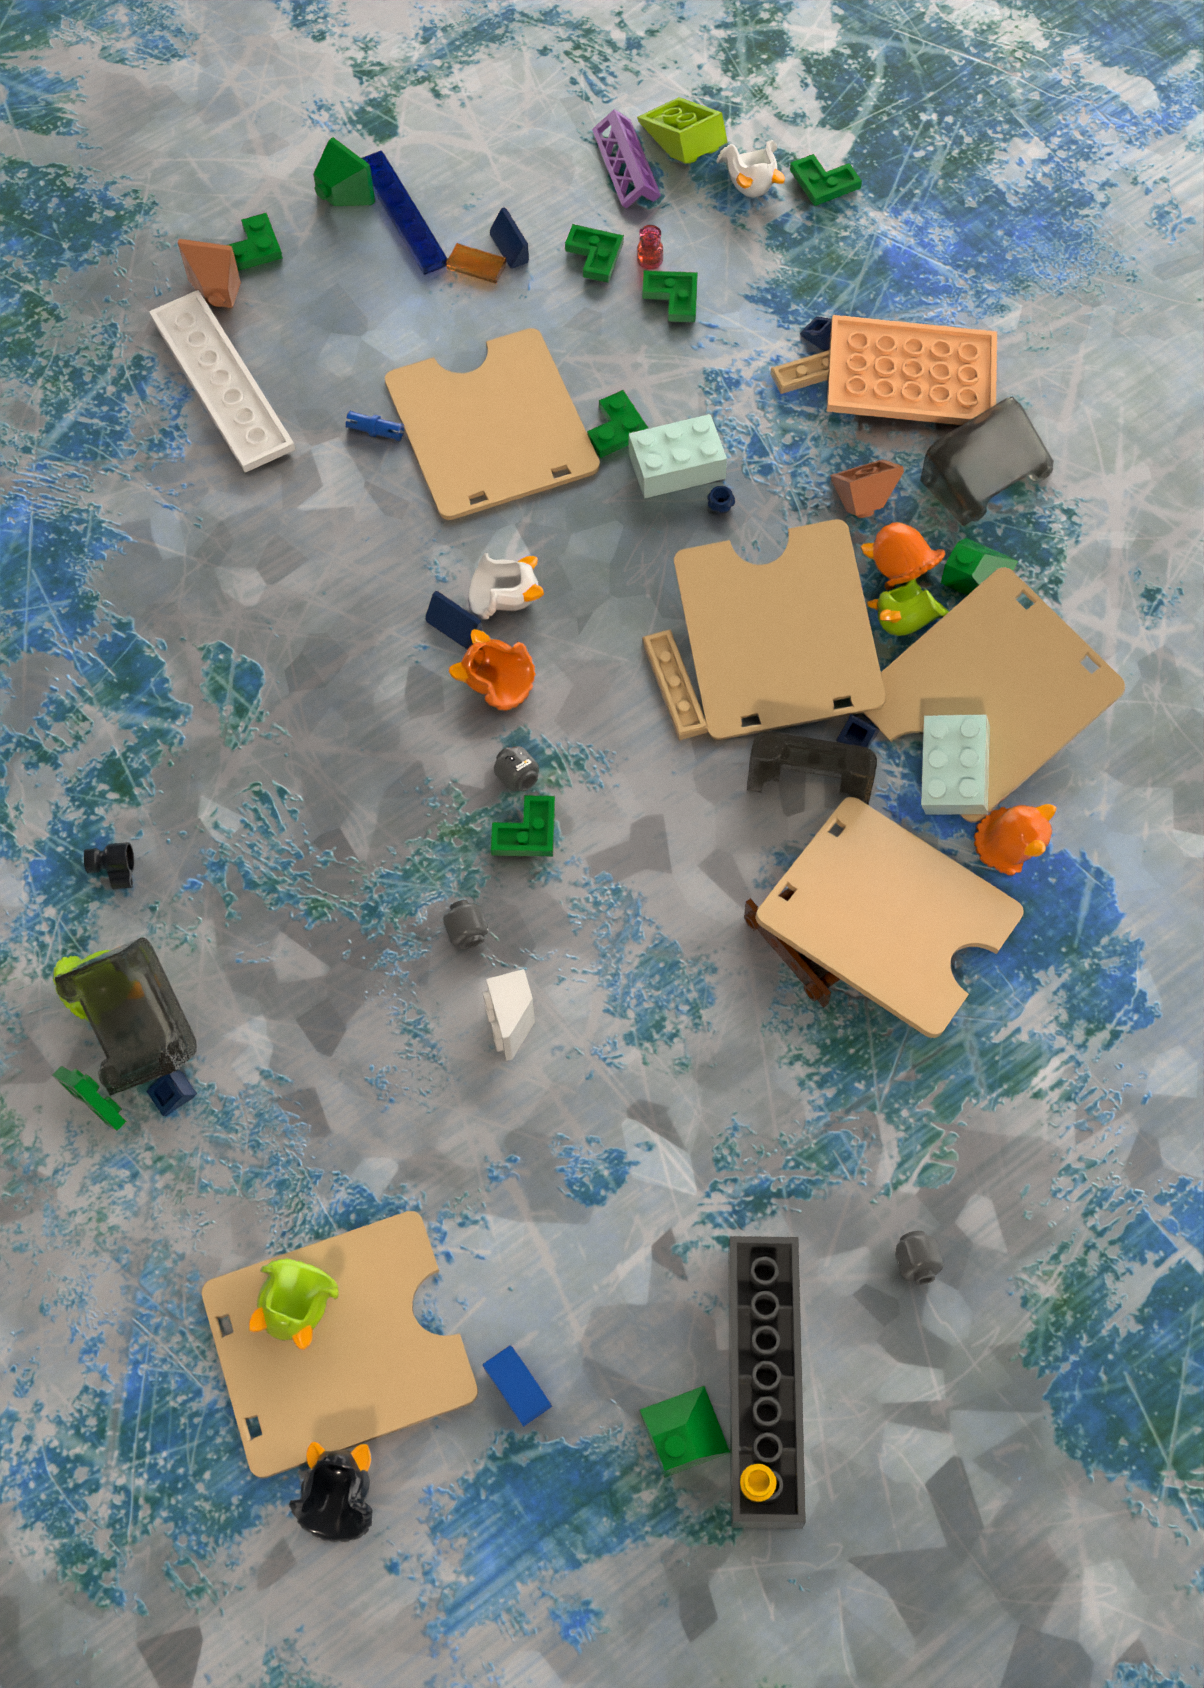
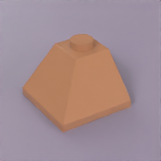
[178,239,241,308]
[830,459,904,518]

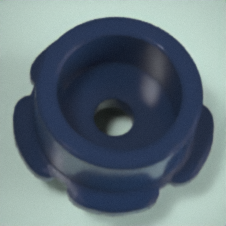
[707,486,735,513]

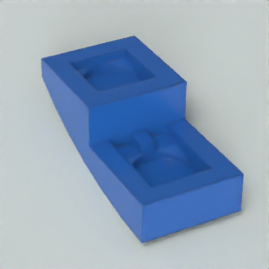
[482,1345,552,1427]

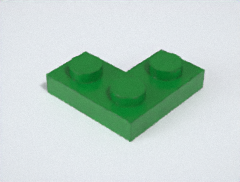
[790,154,862,206]
[228,212,283,271]
[565,224,624,283]
[642,270,698,322]
[587,390,649,458]
[491,795,555,857]
[52,1066,127,1131]

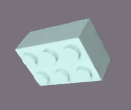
[629,414,727,499]
[921,715,990,815]

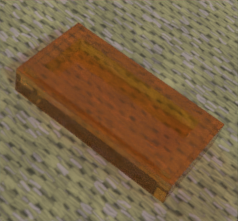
[446,243,506,284]

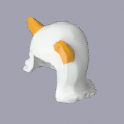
[716,140,785,198]
[468,553,544,620]

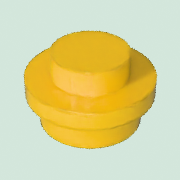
[740,1464,776,1502]

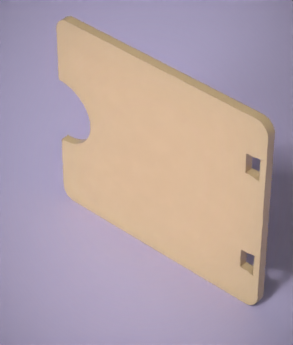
[385,328,600,520]
[674,519,886,740]
[864,568,1125,823]
[755,797,1024,1038]
[201,1211,478,1478]

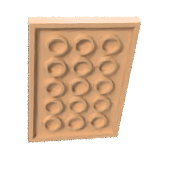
[826,315,997,428]

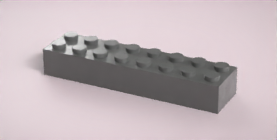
[728,1236,806,1529]

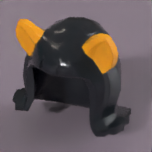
[289,1442,373,1542]

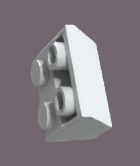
[482,969,535,1061]

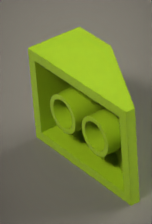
[637,97,728,164]

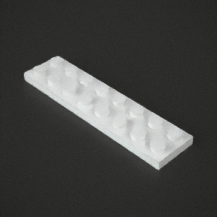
[149,290,296,473]

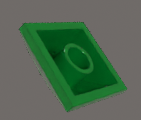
[313,137,375,206]
[941,538,1018,596]
[639,1386,730,1478]

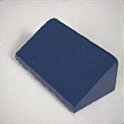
[490,207,529,269]
[425,591,482,650]

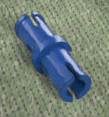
[345,410,404,442]

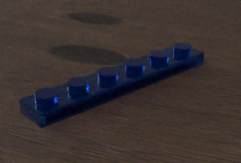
[362,150,448,275]

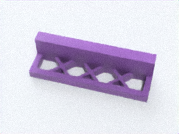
[592,109,661,208]

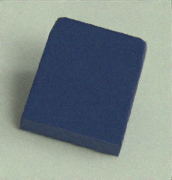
[800,317,832,351]
[836,714,880,755]
[146,1070,197,1116]

